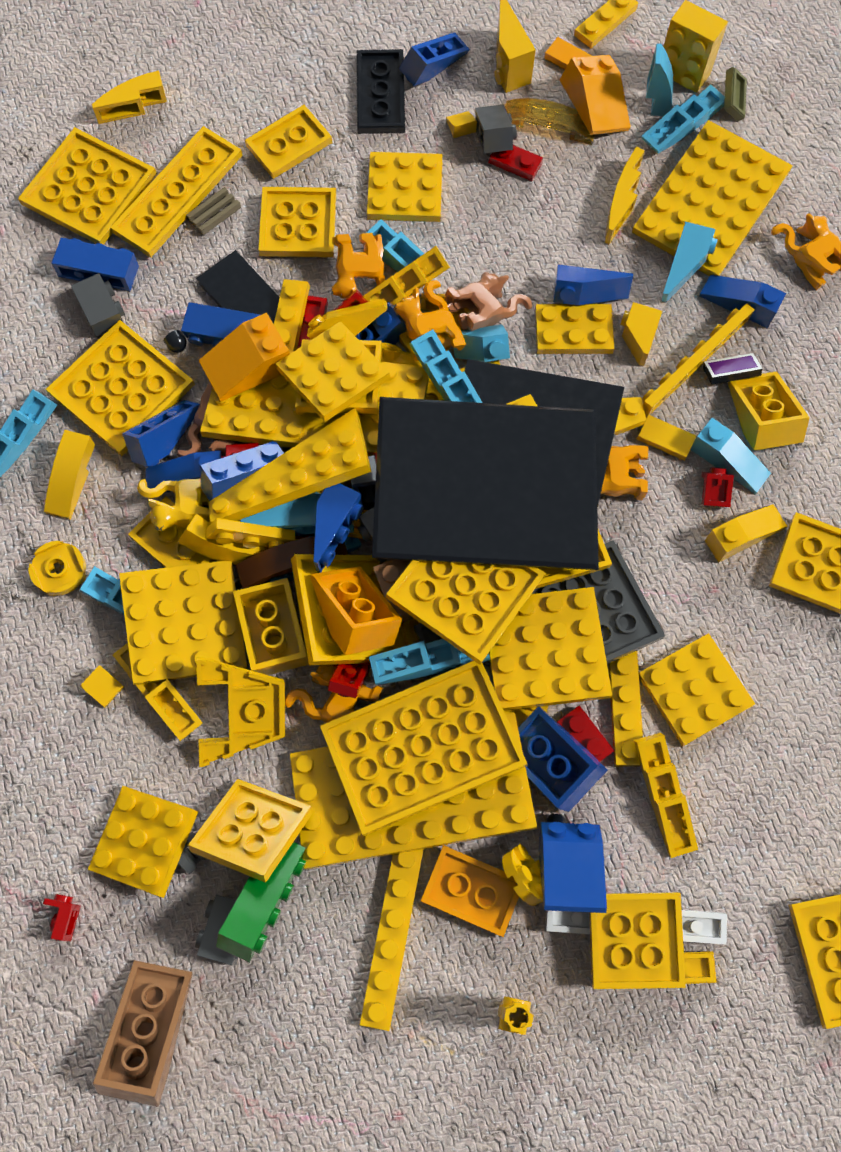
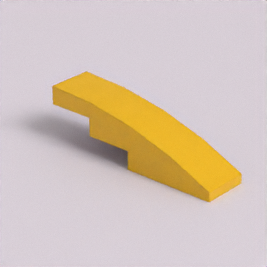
[605,146,645,245]
[363,245,450,305]
[112,643,203,741]
[634,732,698,858]

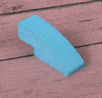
[646,43,673,116]
[367,219,424,272]

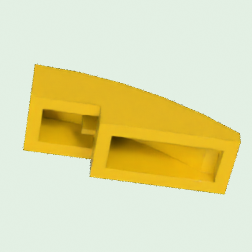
[92,70,167,124]
[44,430,95,520]
[177,514,267,565]

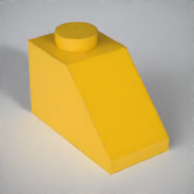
[620,302,662,366]

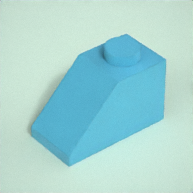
[453,324,510,362]

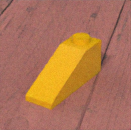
[307,299,388,340]
[704,504,788,563]

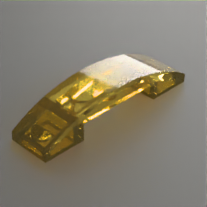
[505,98,595,145]

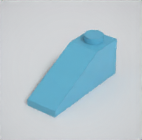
[662,222,718,303]
[690,418,771,494]

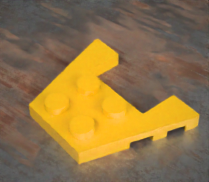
[196,657,285,767]

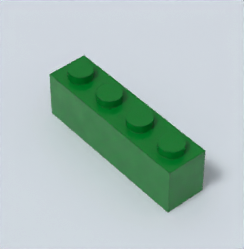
[216,842,307,963]

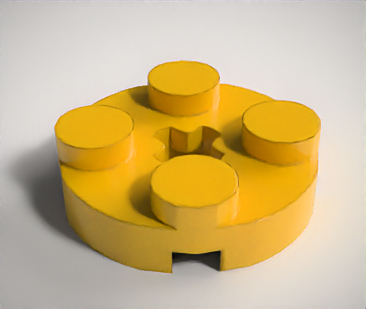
[28,541,86,596]
[502,844,543,906]

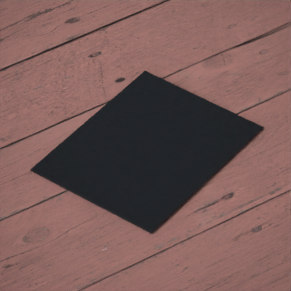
[372,397,599,570]

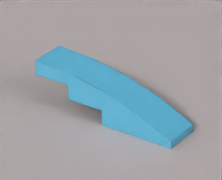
[641,84,725,154]
[409,329,482,403]
[0,389,58,477]
[80,566,124,615]
[369,639,490,685]

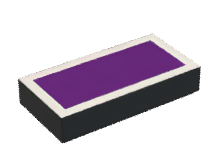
[703,353,763,385]

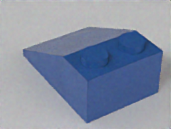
[518,707,608,812]
[538,822,607,913]

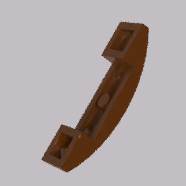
[236,536,349,589]

